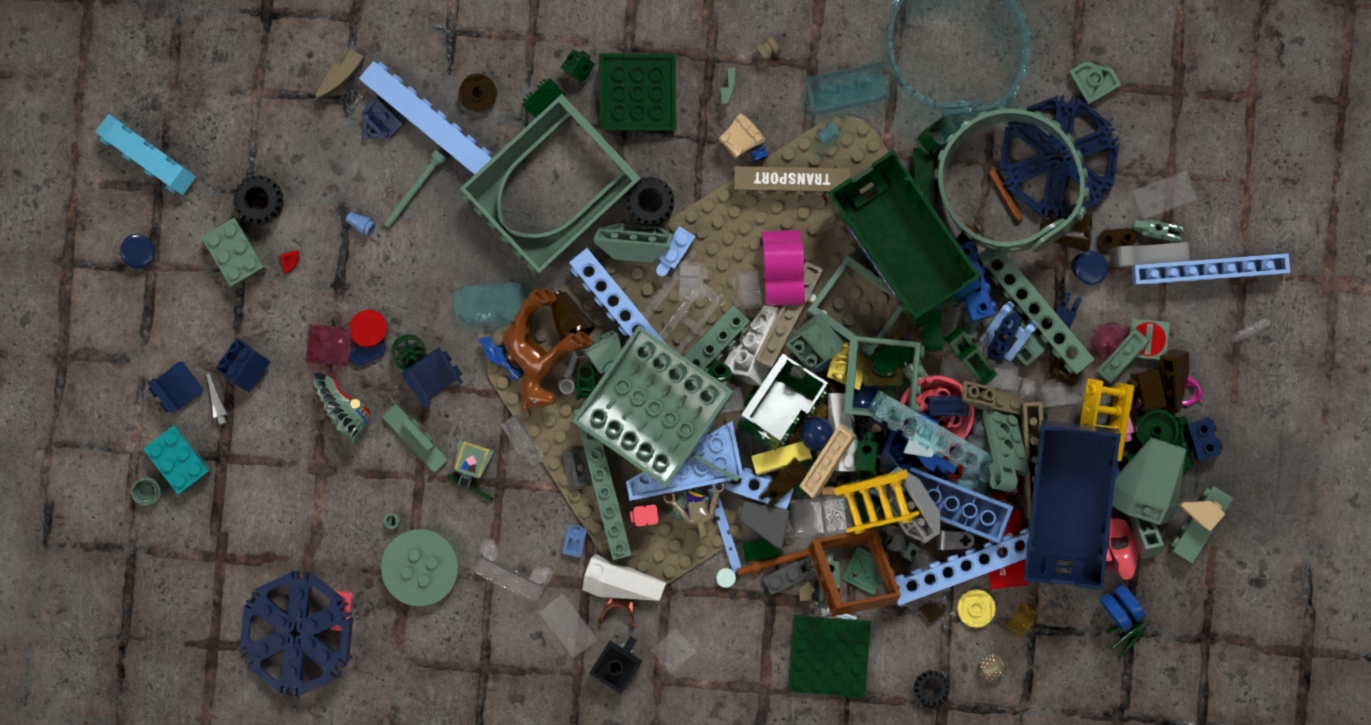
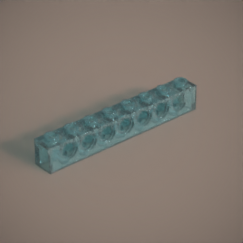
[867,391,993,484]

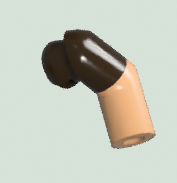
[822,475,848,495]

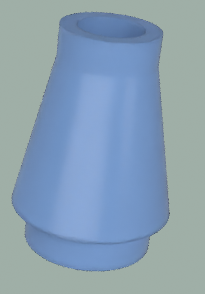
[346,212,376,236]

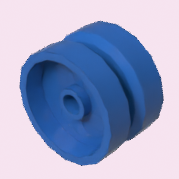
[1099,583,1147,632]

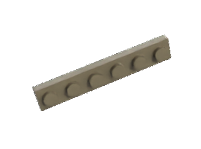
[754,262,823,370]

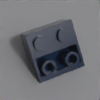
[215,337,271,393]

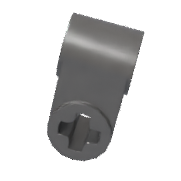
[937,530,974,550]

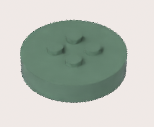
[381,529,459,606]

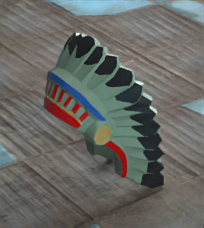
[313,372,371,444]

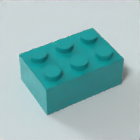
[143,425,212,495]

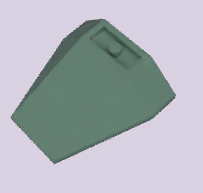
[1112,437,1186,525]

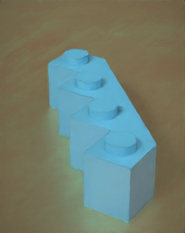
[96,114,196,195]

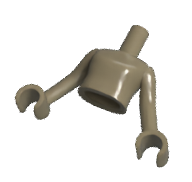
[664,482,724,538]

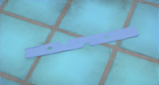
[708,487,741,573]

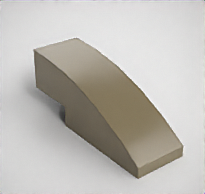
[315,49,365,99]

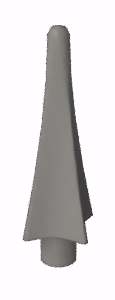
[206,374,228,425]

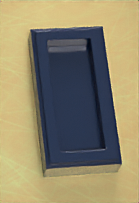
[928,396,967,416]

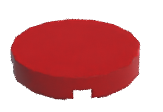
[349,309,388,348]

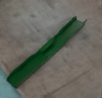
[447,474,494,502]

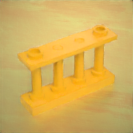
[1080,378,1134,461]
[834,470,919,534]

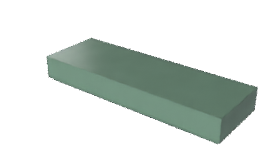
[1096,329,1150,384]

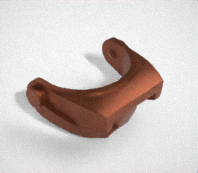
[598,598,636,630]

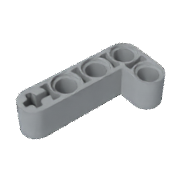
[1114,242,1190,267]

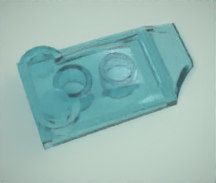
[453,282,522,324]

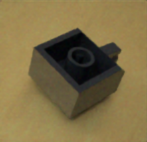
[589,636,642,694]

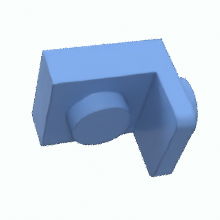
[562,525,587,557]

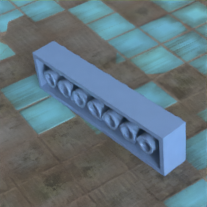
[857,452,1014,544]

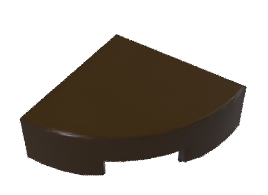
[918,604,945,623]

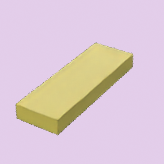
[751,441,812,476]

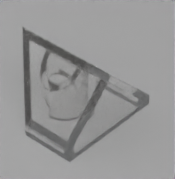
[970,407,987,437]

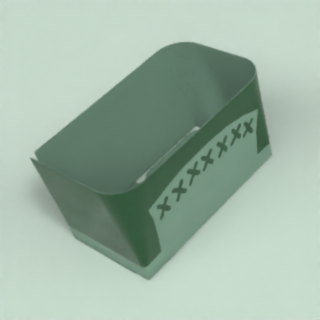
[915,116,958,155]

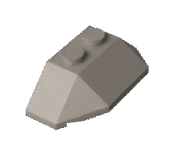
[885,467,940,543]

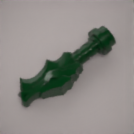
[1174,416,1194,472]

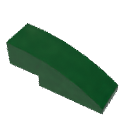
[944,327,998,385]

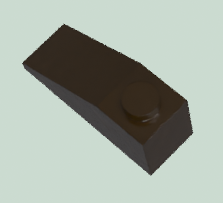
[1160,349,1190,413]

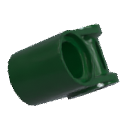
[576,364,596,400]

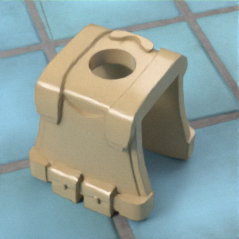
[719,113,765,159]

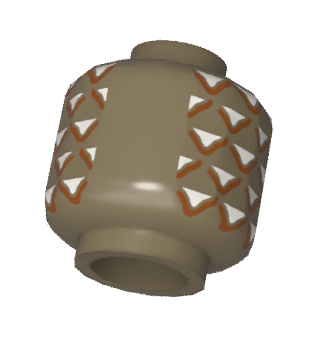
[978,653,1008,681]

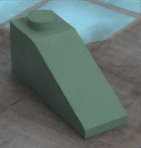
[1129,515,1164,559]

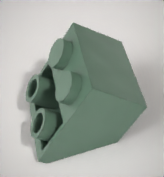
[786,313,843,372]

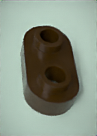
[1097,228,1137,249]

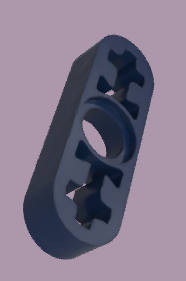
[987,313,1022,361]

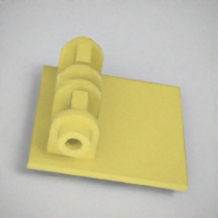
[827,342,867,390]

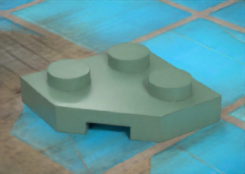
[1069,62,1122,104]

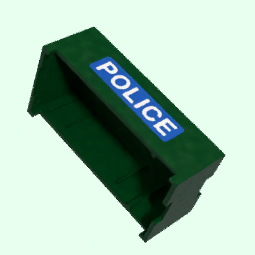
[828,149,982,330]

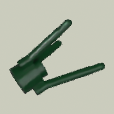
[1105,617,1147,658]

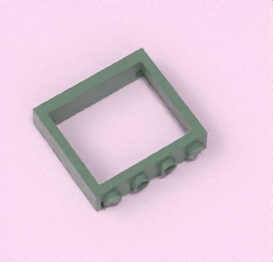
[805,255,903,358]
[844,335,925,420]

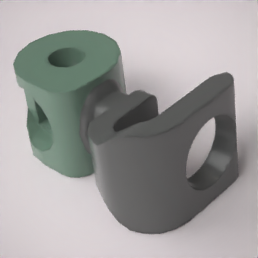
[883,532,920,563]

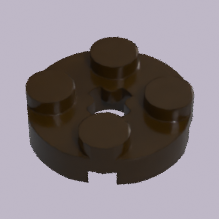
[459,74,497,113]

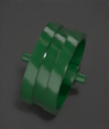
[391,334,427,370]

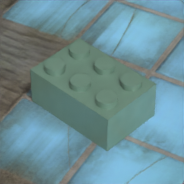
[201,218,266,288]

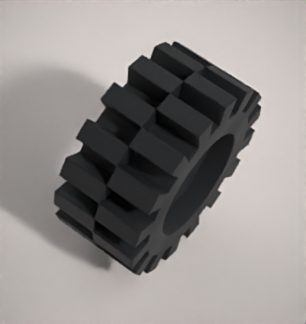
[856,415,891,447]
[914,670,950,706]

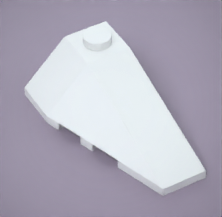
[724,306,780,386]
[828,393,859,471]
[582,554,667,601]

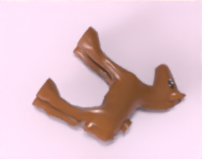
[502,287,592,411]

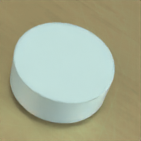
[716,568,736,588]

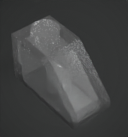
[1039,379,1082,408]

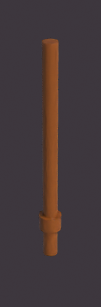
[737,549,832,576]

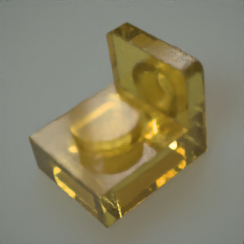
[1006,603,1037,638]

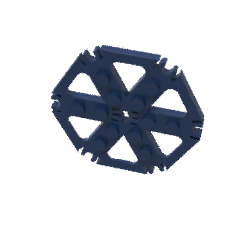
[999,95,1120,218]
[240,571,353,696]

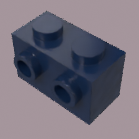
[1185,417,1223,461]

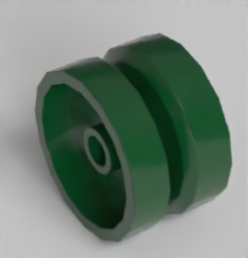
[1133,409,1179,447]

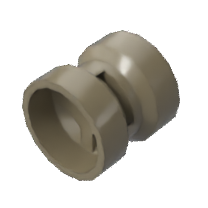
[755,36,781,62]

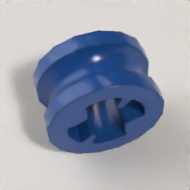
[750,146,769,162]

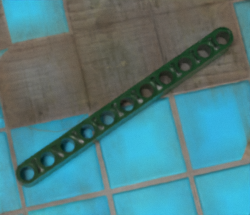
[913,147,943,352]

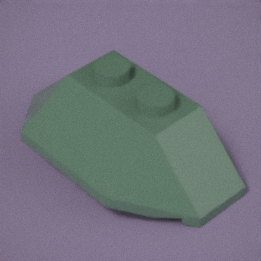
[594,223,673,263]

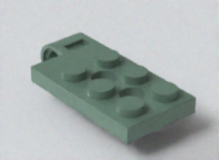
[982,409,1030,492]

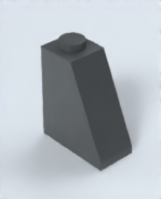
[737,501,790,551]

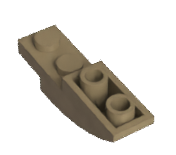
[962,381,1022,415]

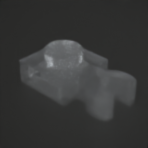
[808,600,841,619]

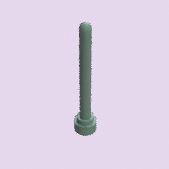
[384,150,447,228]

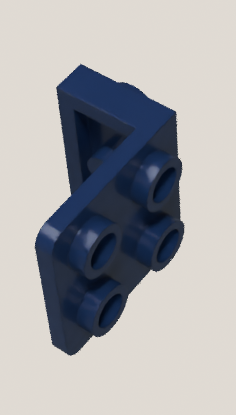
[148,361,203,414]

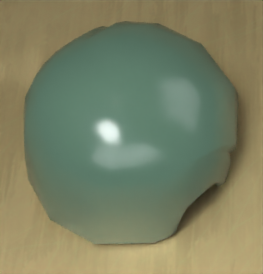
[131,477,161,506]

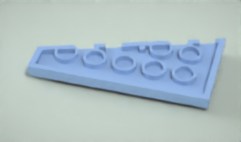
[626,421,744,501]

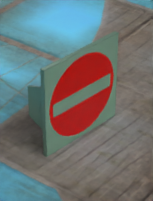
[1130,318,1170,360]

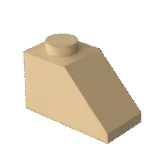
[1178,501,1225,531]

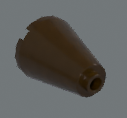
[1039,214,1092,252]
[550,290,595,341]

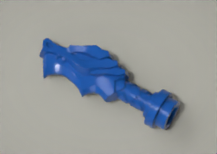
[478,336,524,381]

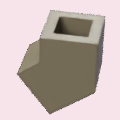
[799,581,816,601]

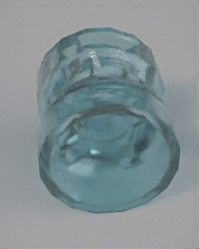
[816,120,843,147]

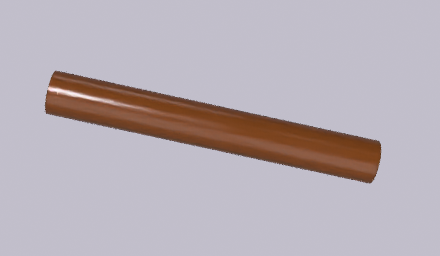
[988,169,1023,222]

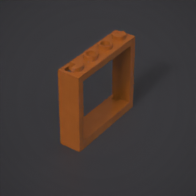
[807,528,901,617]

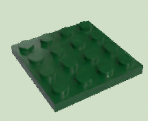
[599,53,676,131]
[788,614,871,698]

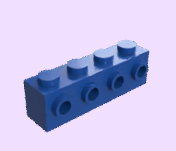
[959,241,996,324]

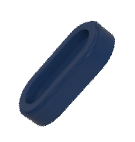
[349,340,386,366]

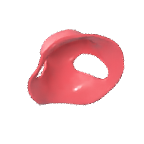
[1105,518,1139,580]

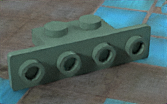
[383,405,448,472]

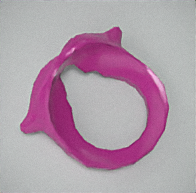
[1182,375,1203,406]

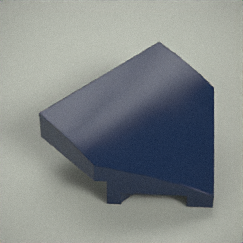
[361,96,405,138]

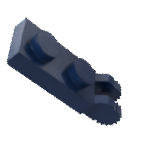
[1048,292,1082,344]

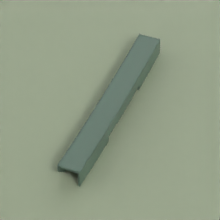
[693,453,739,482]

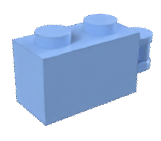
[656,226,696,277]

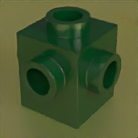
[560,49,595,83]

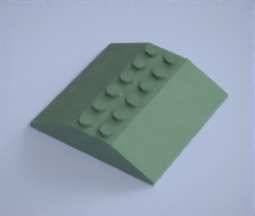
[572,326,734,488]

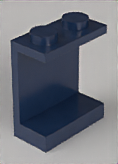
[401,347,463,408]

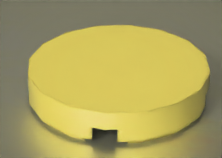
[957,589,996,628]

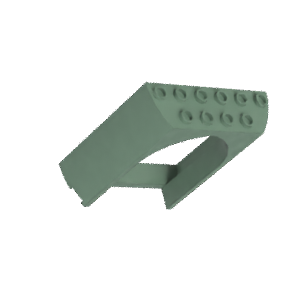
[460,94,641,273]

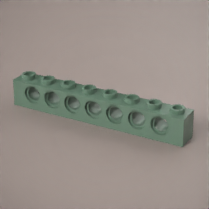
[978,249,1095,375]
[574,409,632,560]

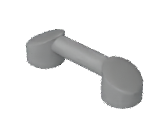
[557,349,585,394]

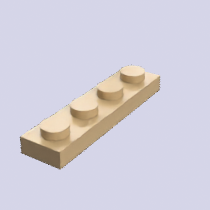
[799,425,856,498]

